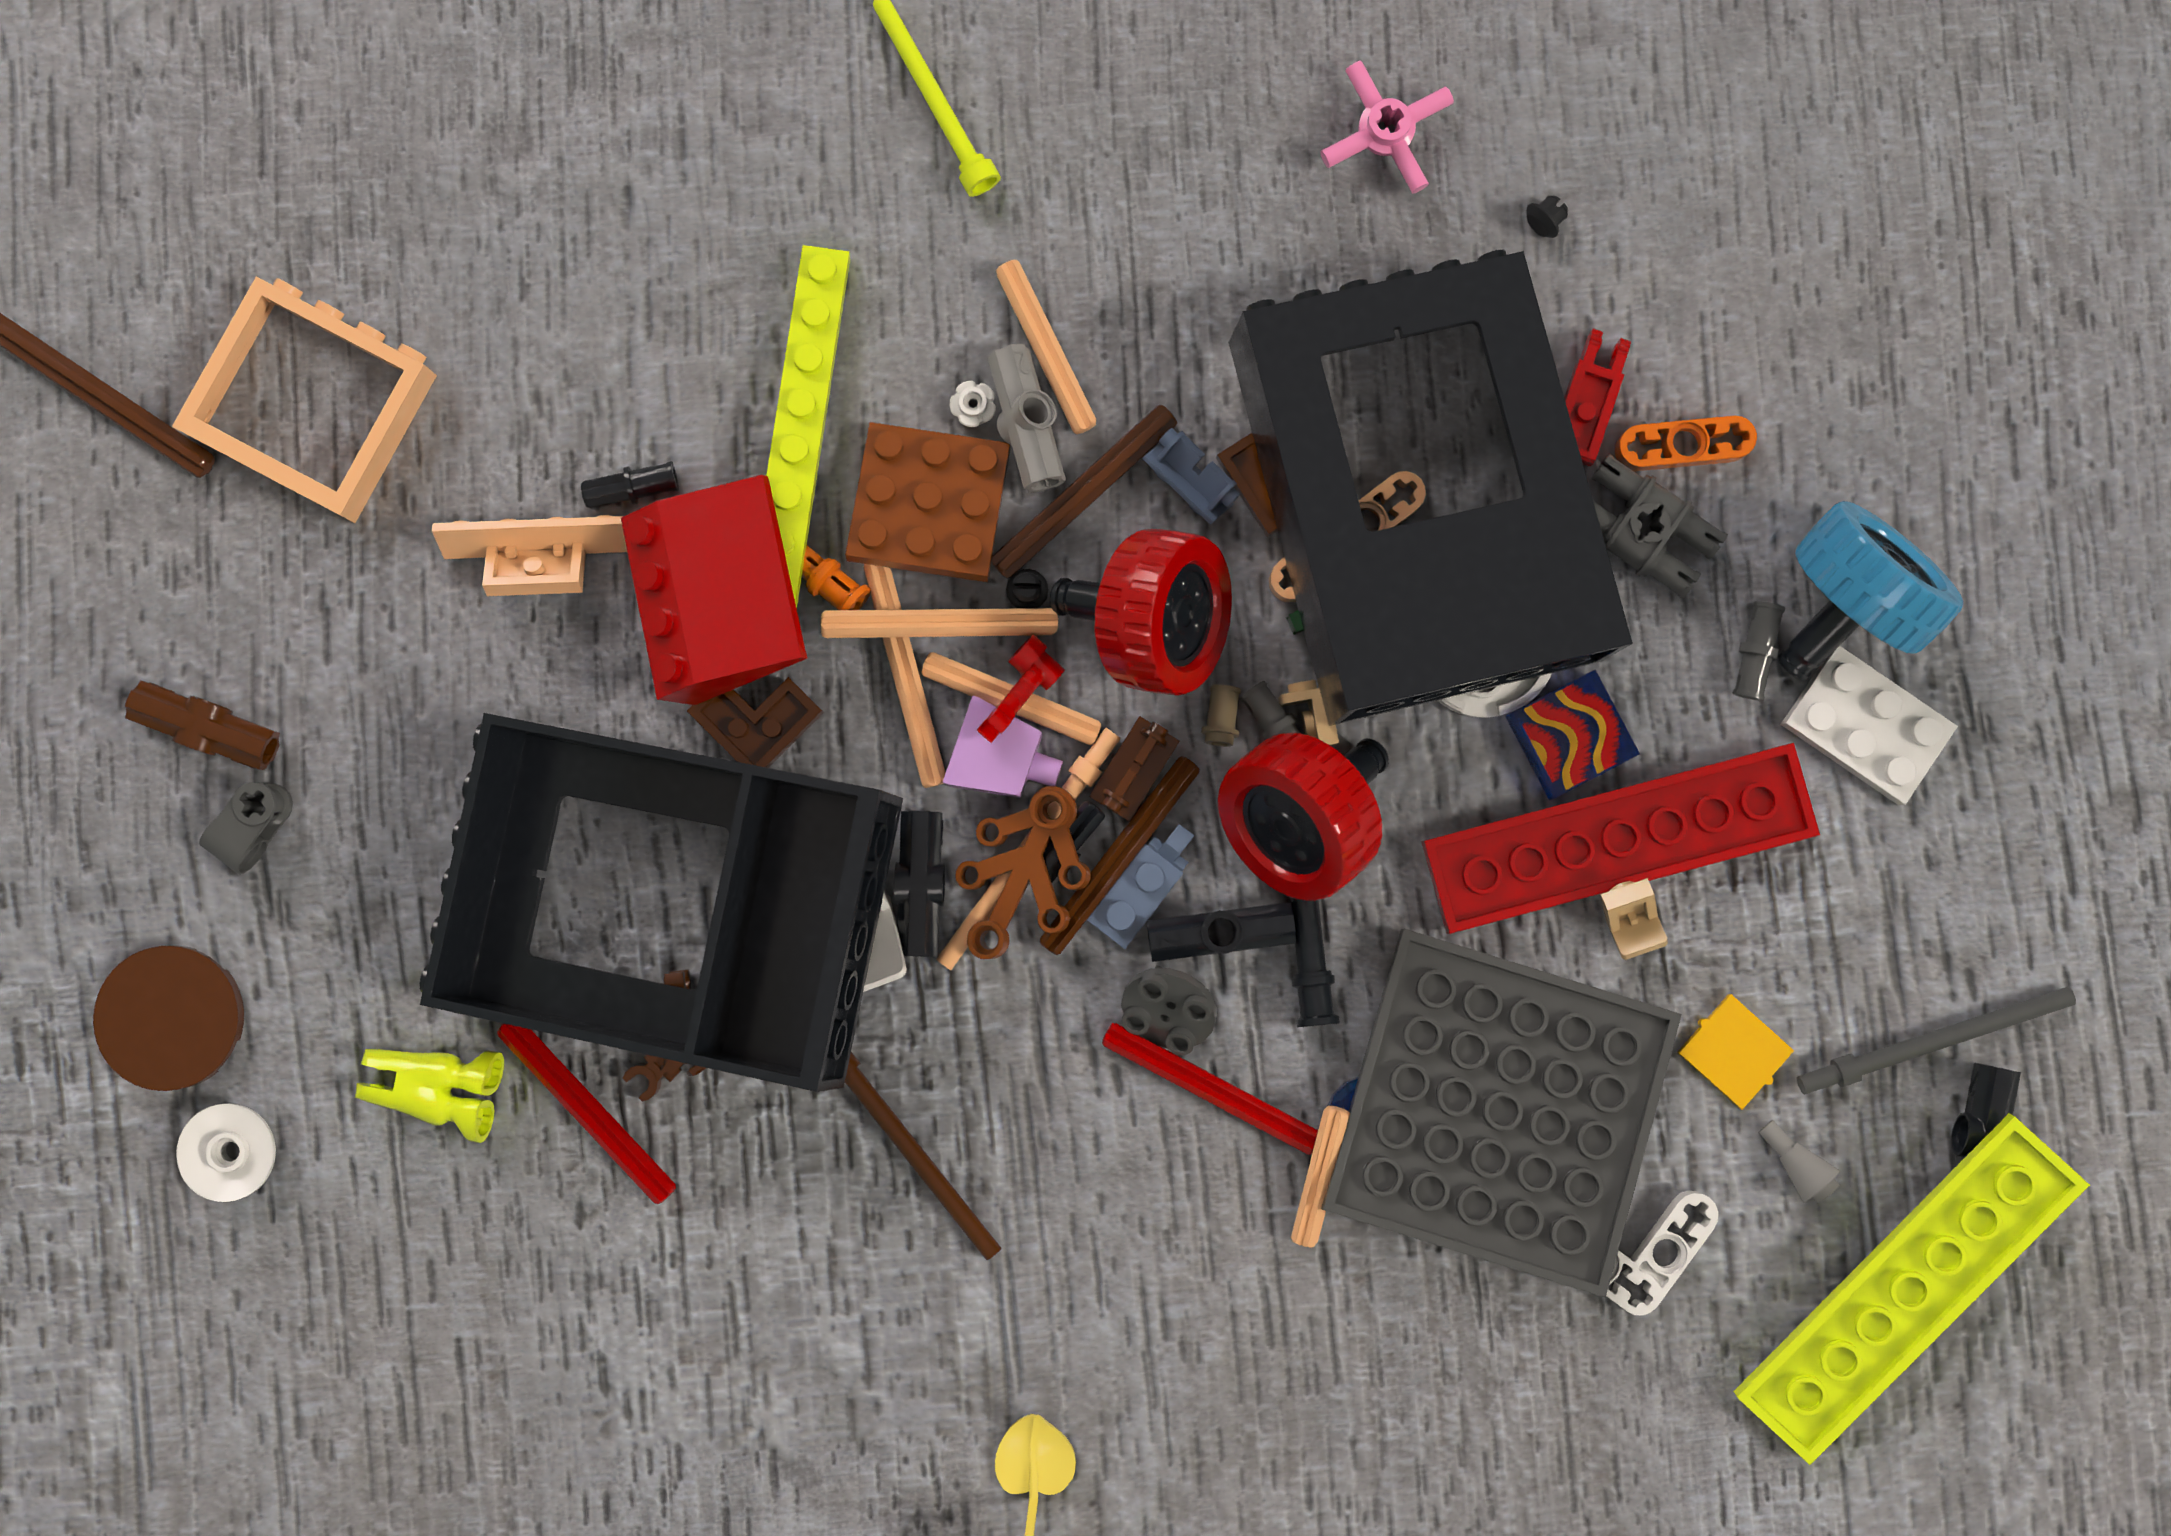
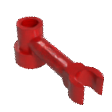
[977,634,1065,743]

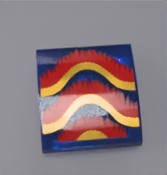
[1505,669,1640,801]

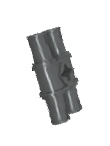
[1591,453,1728,598]

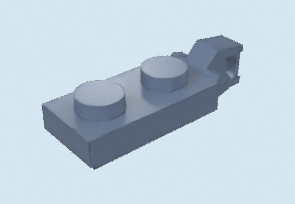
[1087,824,1194,949]

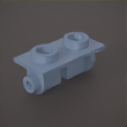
[1142,428,1240,525]

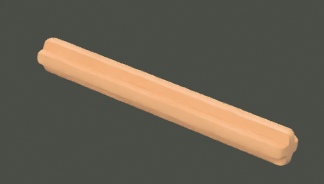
[864,564,946,788]
[820,608,1058,638]

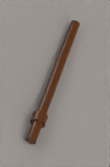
[845,1052,1002,1261]

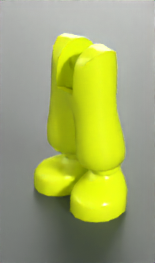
[355,1049,504,1143]

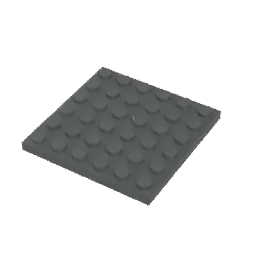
[1321,929,1682,1298]

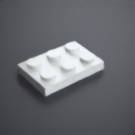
[1780,646,1958,805]

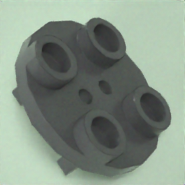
[1121,965,1217,1055]

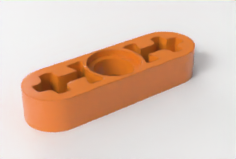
[1615,416,1757,471]

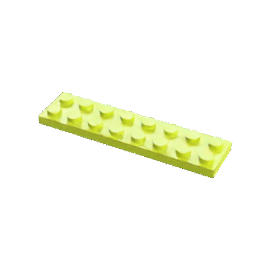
[1733,1113,2090,1465]

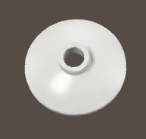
[176,1103,276,1202]

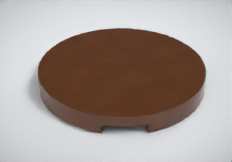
[93,946,244,1091]

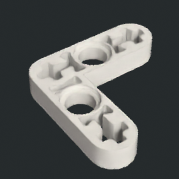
[1606,1191,1718,1316]

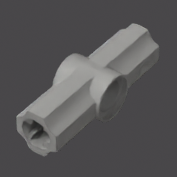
[987,344,1066,493]

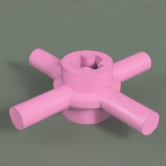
[1320,61,1454,194]

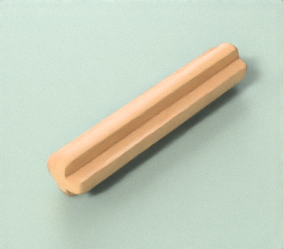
[1291,1106,1350,1248]

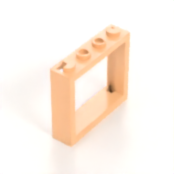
[172,276,437,523]

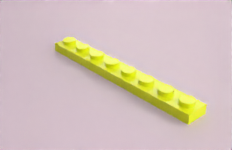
[766,245,850,608]

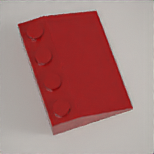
[621,475,807,705]

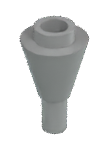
[1758,1120,1840,1203]

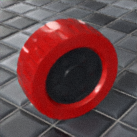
[1050,529,1232,696]
[1218,733,1389,901]

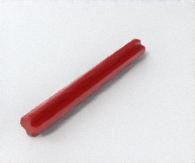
[1102,1023,1318,1155]
[497,1024,676,1204]

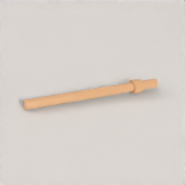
[936,727,1121,970]

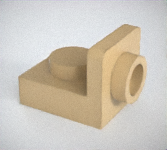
[1278,680,1339,746]

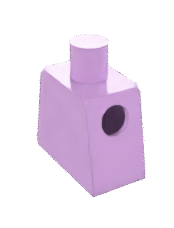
[943,696,1063,798]

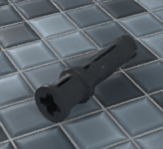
[1290,897,1340,1028]

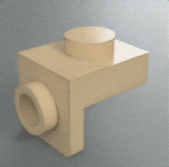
[1601,878,1668,960]

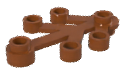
[955,786,1091,959]

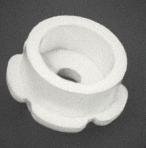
[949,381,996,427]

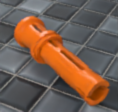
[802,545,871,610]

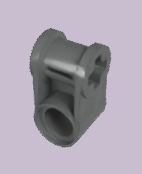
[199,782,293,875]

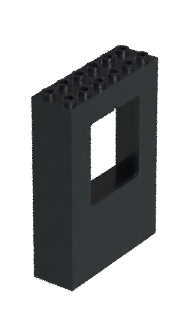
[1228,250,1633,726]
[420,713,903,1092]

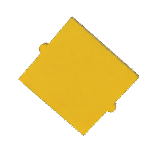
[1677,994,1794,1110]

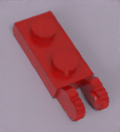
[1564,328,1631,467]

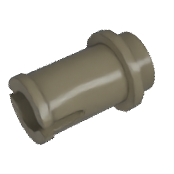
[1201,684,1241,747]

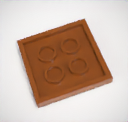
[845,422,1010,582]

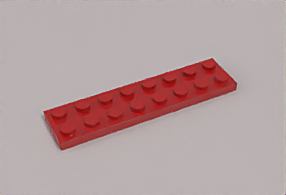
[1421,743,1820,934]

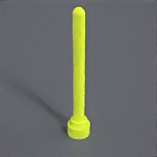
[873,0,1001,197]

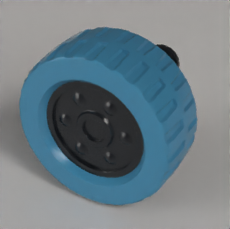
[1778,501,1963,681]

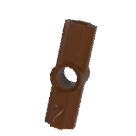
[125,680,280,771]

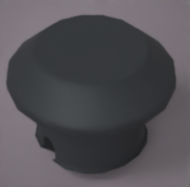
[1526,196,1568,238]
[1006,569,1049,608]

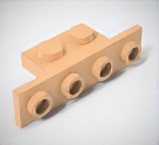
[432,515,627,596]

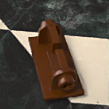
[1089,716,1180,822]

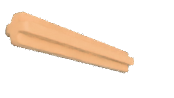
[996,259,1096,434]
[921,652,1101,745]

